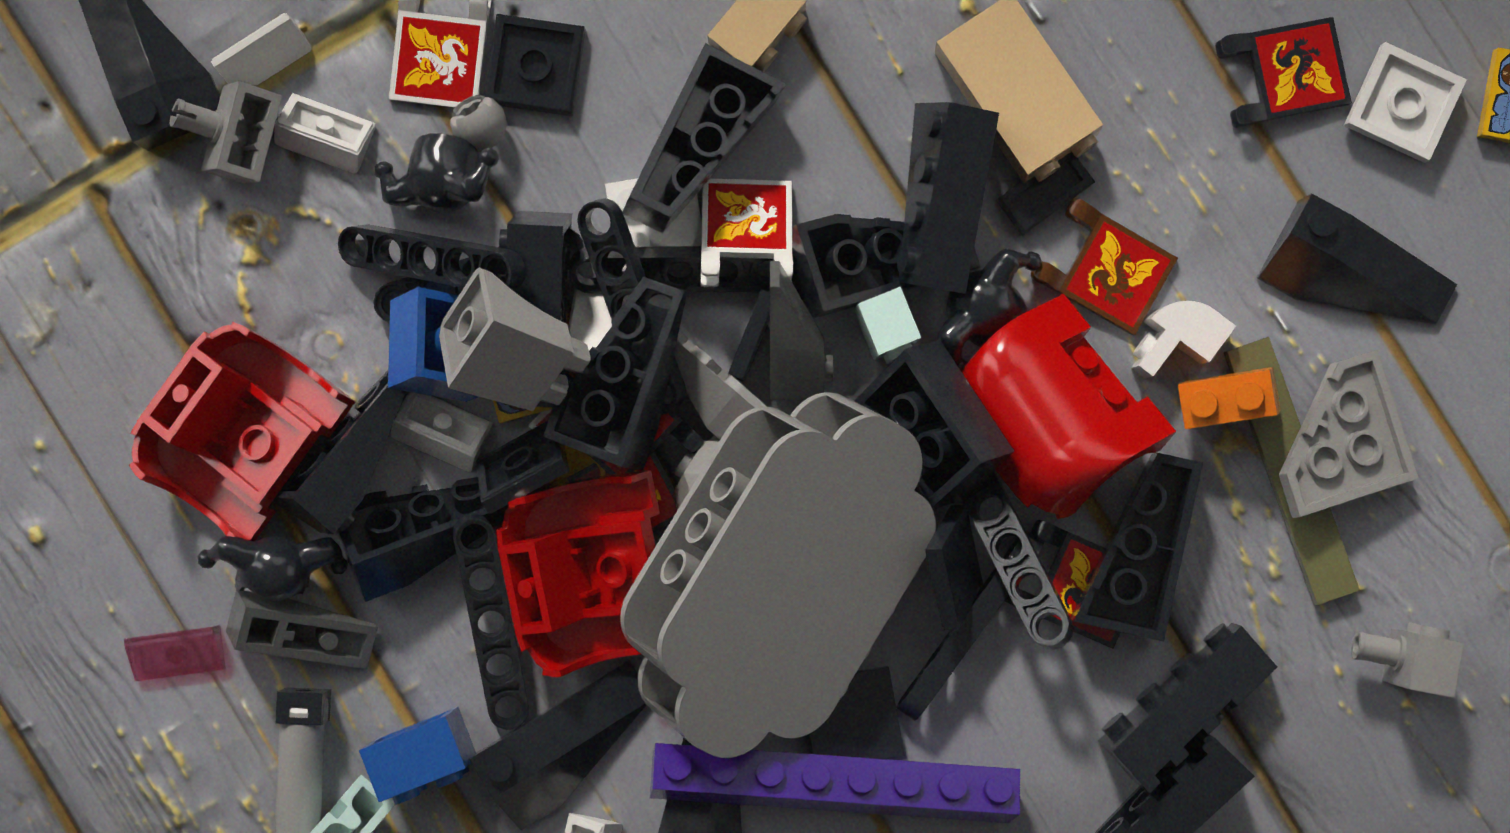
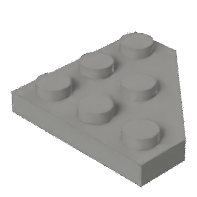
[1279,350,1419,518]

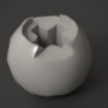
[450,95,507,152]

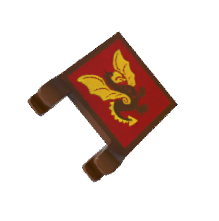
[1030,199,1178,336]

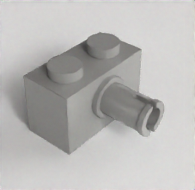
[169,81,282,184]
[1351,622,1464,698]

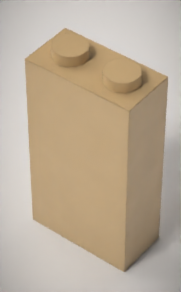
[935,0,1103,183]

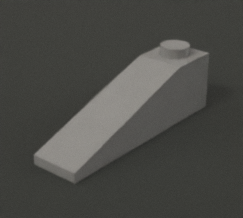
[674,330,767,441]

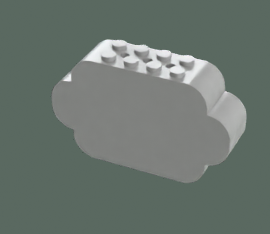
[620,392,936,758]

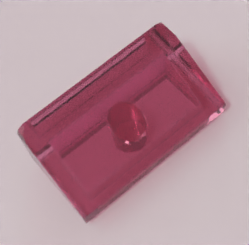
[124,625,226,682]

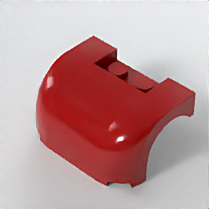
[962,294,1176,519]
[129,322,356,542]
[496,469,660,677]

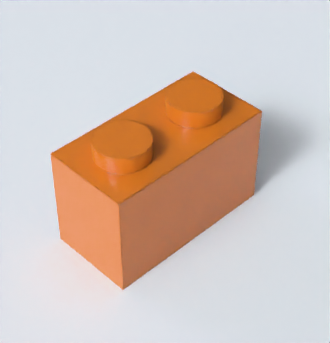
[1178,367,1281,429]

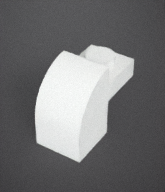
[1131,301,1236,379]

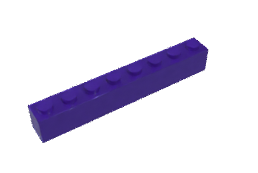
[650,743,1020,823]

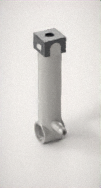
[275,687,331,833]

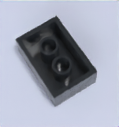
[854,340,1015,510]

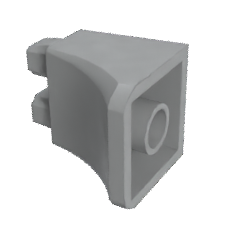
[439,267,591,411]

